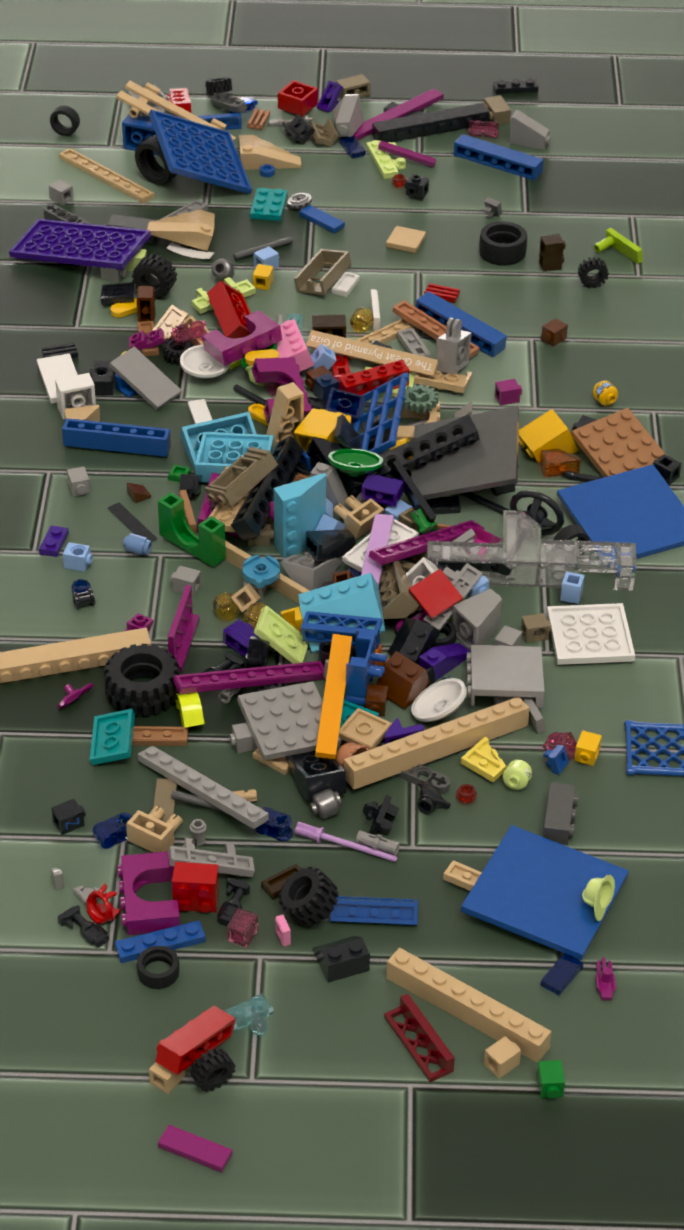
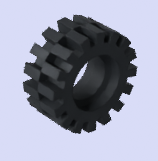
[205,77,233,94]
[578,257,609,288]
[163,337,193,365]
[190,1048,236,1092]

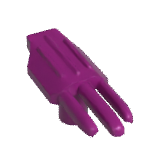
[57,683,94,709]
[596,957,616,1000]

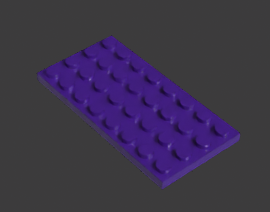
[9,219,151,270]

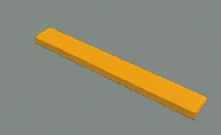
[315,634,352,759]

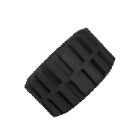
[132,254,177,299]
[279,866,338,927]

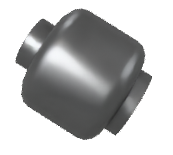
[211,259,235,281]
[310,789,342,819]

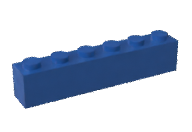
[454,134,543,180]
[416,291,507,357]
[62,418,171,457]

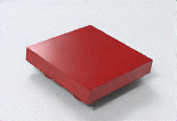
[409,569,463,620]

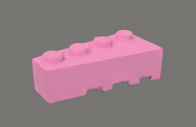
[277,319,314,372]

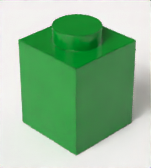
[537,1060,565,1098]

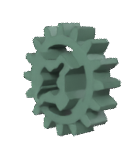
[403,384,438,413]

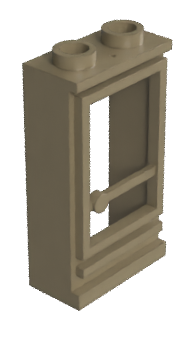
[294,249,352,295]
[204,447,278,507]

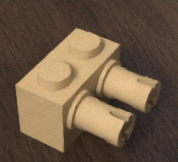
[333,495,384,540]
[126,806,183,853]

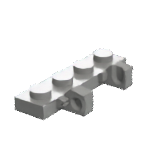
[423,563,483,632]
[168,838,255,877]

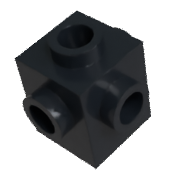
[404,174,429,199]

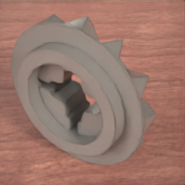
[287,193,312,209]

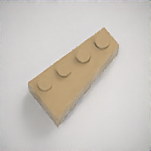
[266,382,304,450]

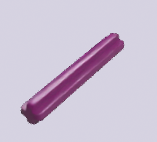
[378,141,436,167]

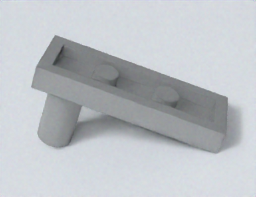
[493,696,545,734]

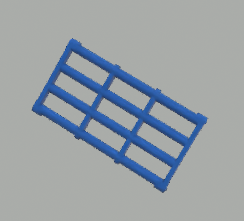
[353,372,409,454]

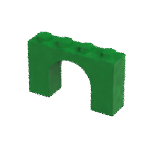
[158,492,226,567]

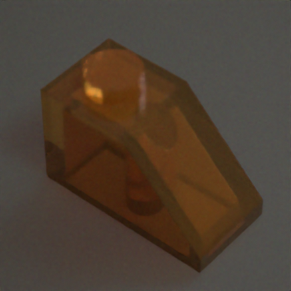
[540,449,581,478]

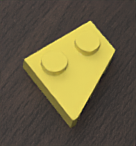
[461,737,506,783]

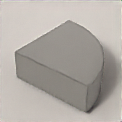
[51,868,64,890]
[73,886,100,907]

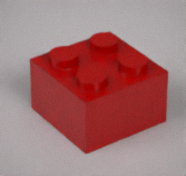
[278,80,318,116]
[172,862,219,913]

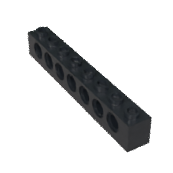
[338,414,480,498]
[231,436,304,542]

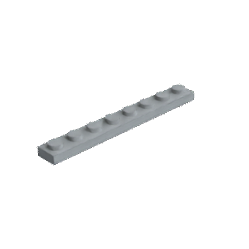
[138,745,269,829]

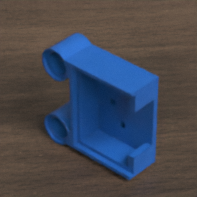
[345,629,387,708]

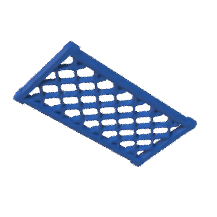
[624,720,684,776]

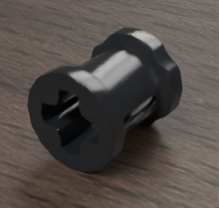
[72,588,95,609]

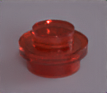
[392,174,407,188]
[456,784,477,803]

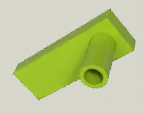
[594,227,643,264]

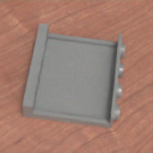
[467,645,544,708]

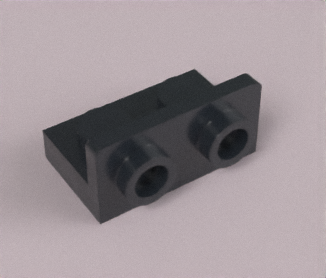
[282,114,315,144]

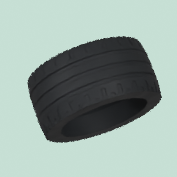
[135,135,178,185]
[479,221,527,266]

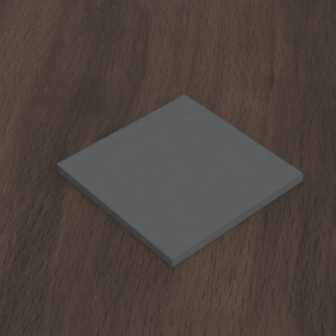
[411,406,519,500]

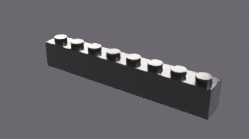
[372,103,490,143]

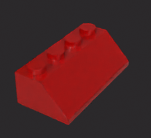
[207,280,251,339]

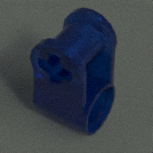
[254,807,293,841]
[92,813,132,849]

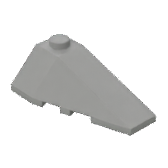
[281,552,342,591]

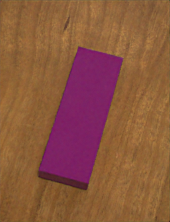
[158,1125,233,1173]

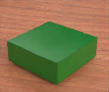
[168,464,191,482]

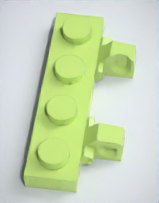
[366,140,406,179]
[191,277,256,314]

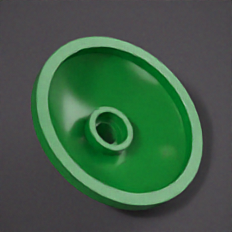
[328,449,383,477]

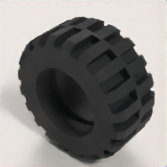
[104,644,180,717]

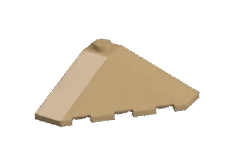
[238,135,301,170]
[147,209,215,251]

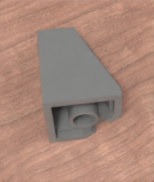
[333,94,364,137]
[510,110,551,150]
[310,462,348,509]

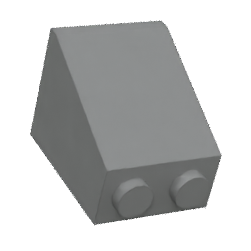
[452,588,502,651]

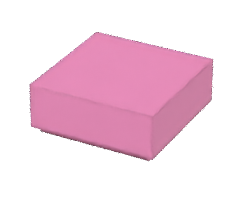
[275,915,291,946]

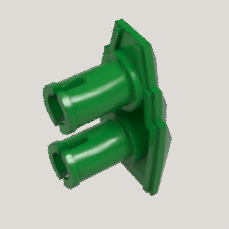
[410,509,438,536]

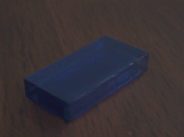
[340,136,366,159]
[540,953,584,996]

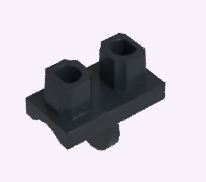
[245,636,270,668]
[362,795,399,835]

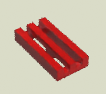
[424,283,460,303]

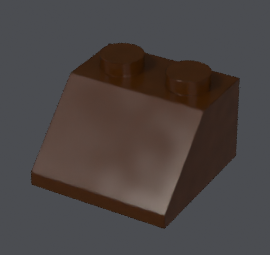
[376,651,430,710]

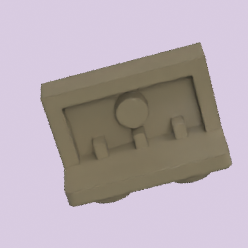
[310,119,338,147]

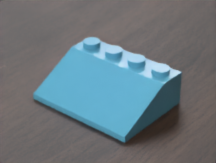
[180,412,257,470]
[195,432,274,483]
[274,473,326,558]
[298,573,386,653]

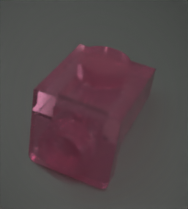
[543,732,577,760]

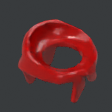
[87,884,121,924]

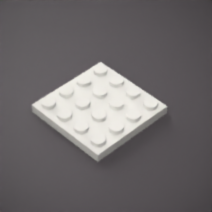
[547,603,635,665]

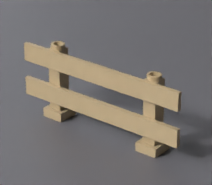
[116,81,236,142]

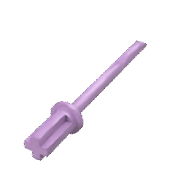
[295,822,398,862]

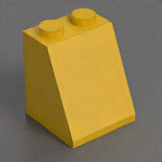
[294,408,347,452]
[519,409,579,463]

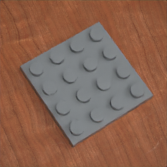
[237,681,341,761]

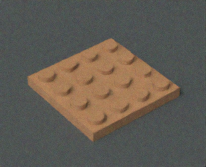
[571,408,666,477]

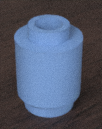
[123,533,152,556]

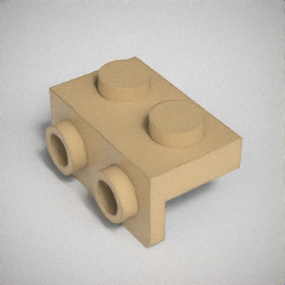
[152,305,189,341]

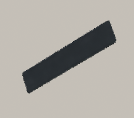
[108,503,157,542]

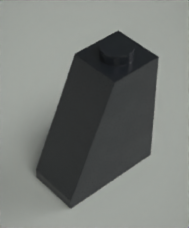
[305,529,356,562]

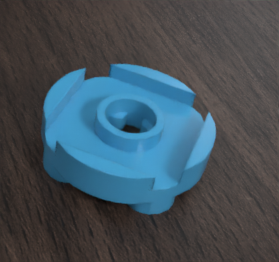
[242,555,280,588]

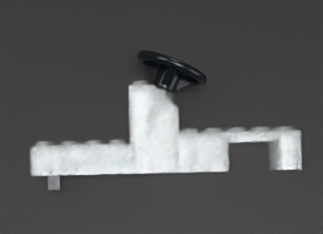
[427,490,637,591]

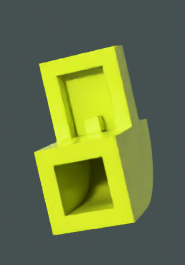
[175,692,204,727]

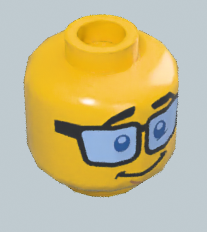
[592,381,618,406]

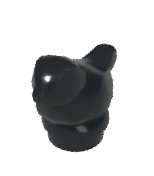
[417,781,451,814]

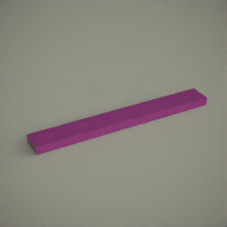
[350,88,444,141]
[369,520,485,565]
[173,661,325,694]

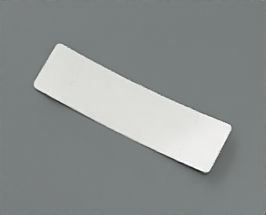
[167,242,214,259]

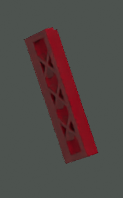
[384,993,455,1082]

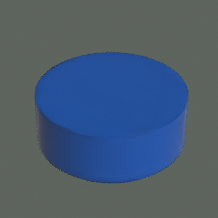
[260,164,275,177]

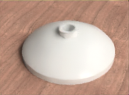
[180,345,231,378]
[411,678,467,722]

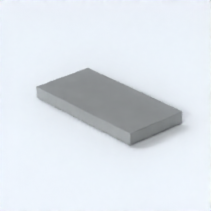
[109,347,182,411]

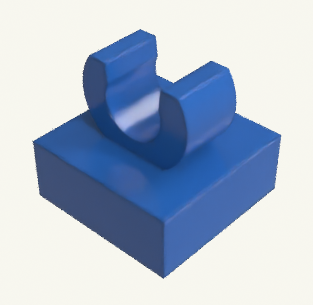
[543,745,569,774]

